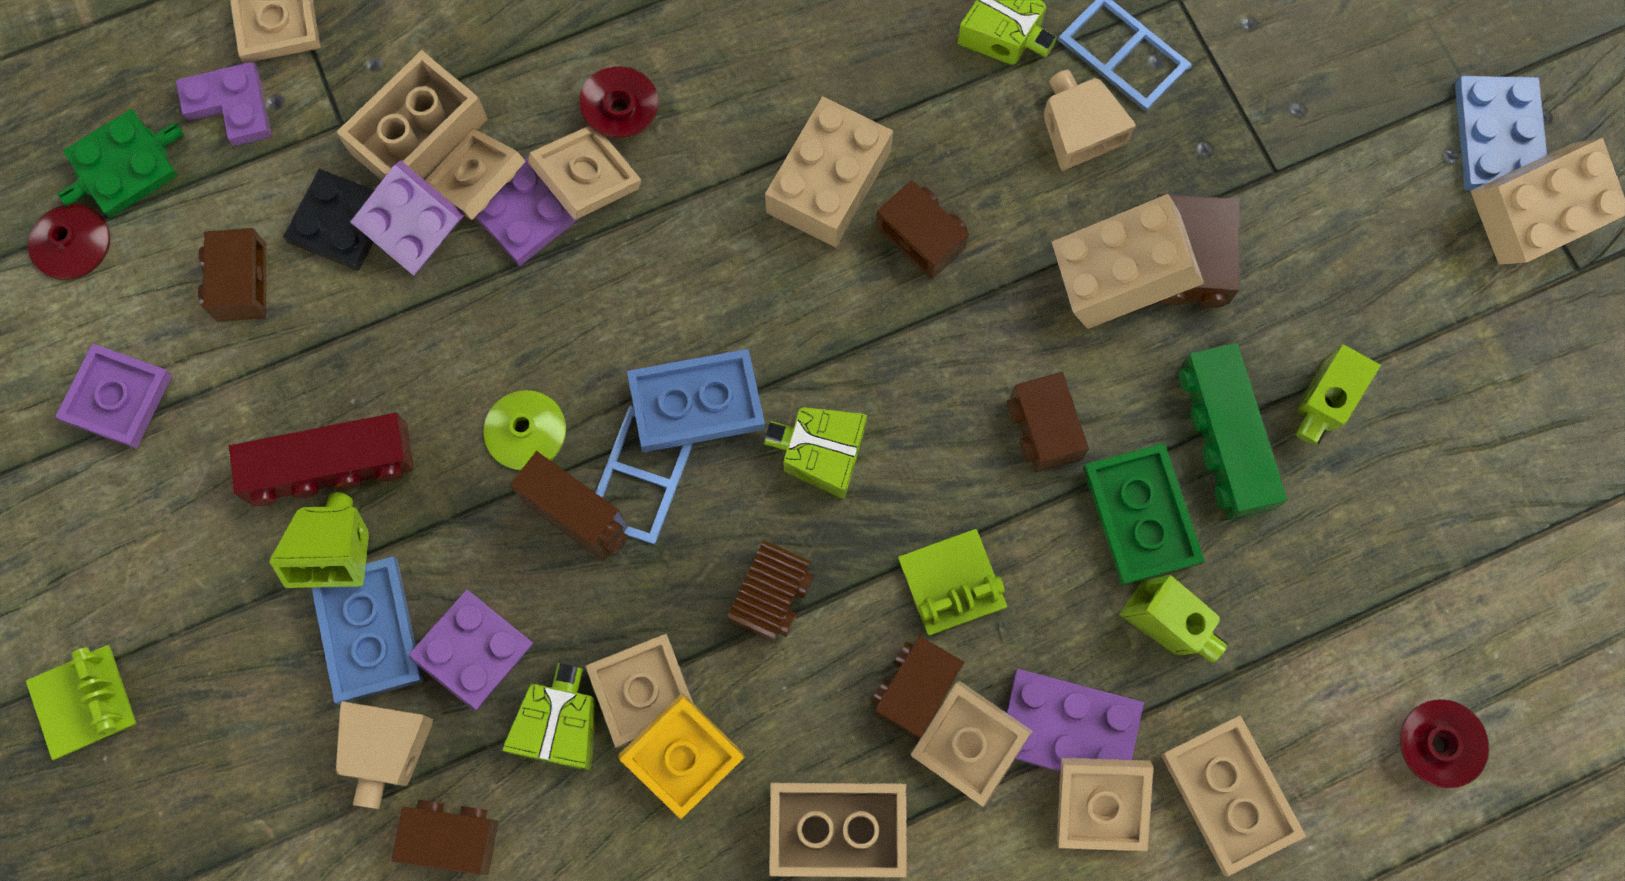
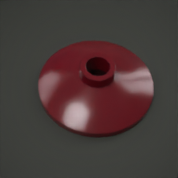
[579,66,659,138]
[28,204,110,280]
[1400,699,1489,788]

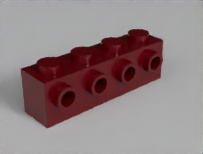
[228,412,414,506]

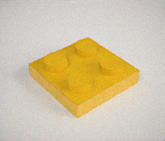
[619,693,745,819]

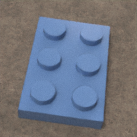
[1455,76,1547,191]
[627,349,765,453]
[311,556,424,705]

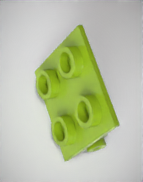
[898,529,1007,636]
[26,645,137,760]

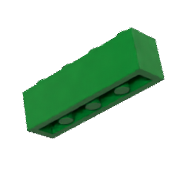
[1179,343,1287,521]

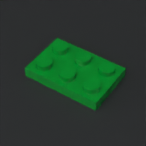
[1083,443,1205,587]

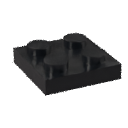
[283,169,374,271]

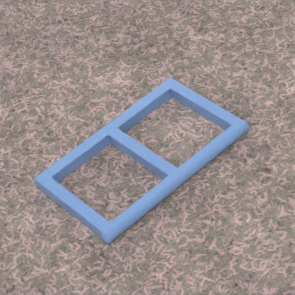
[1058,0,1192,112]
[595,406,693,545]

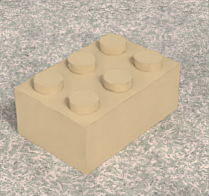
[336,50,488,181]
[765,96,893,248]
[1471,138,1625,265]
[1052,194,1204,329]
[769,783,907,877]

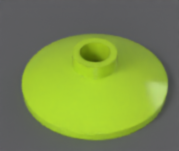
[483,390,566,471]

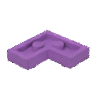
[176,62,272,146]

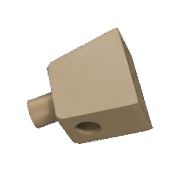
[1044,70,1136,171]
[336,702,433,809]

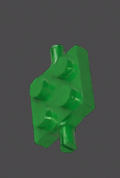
[57,108,185,218]

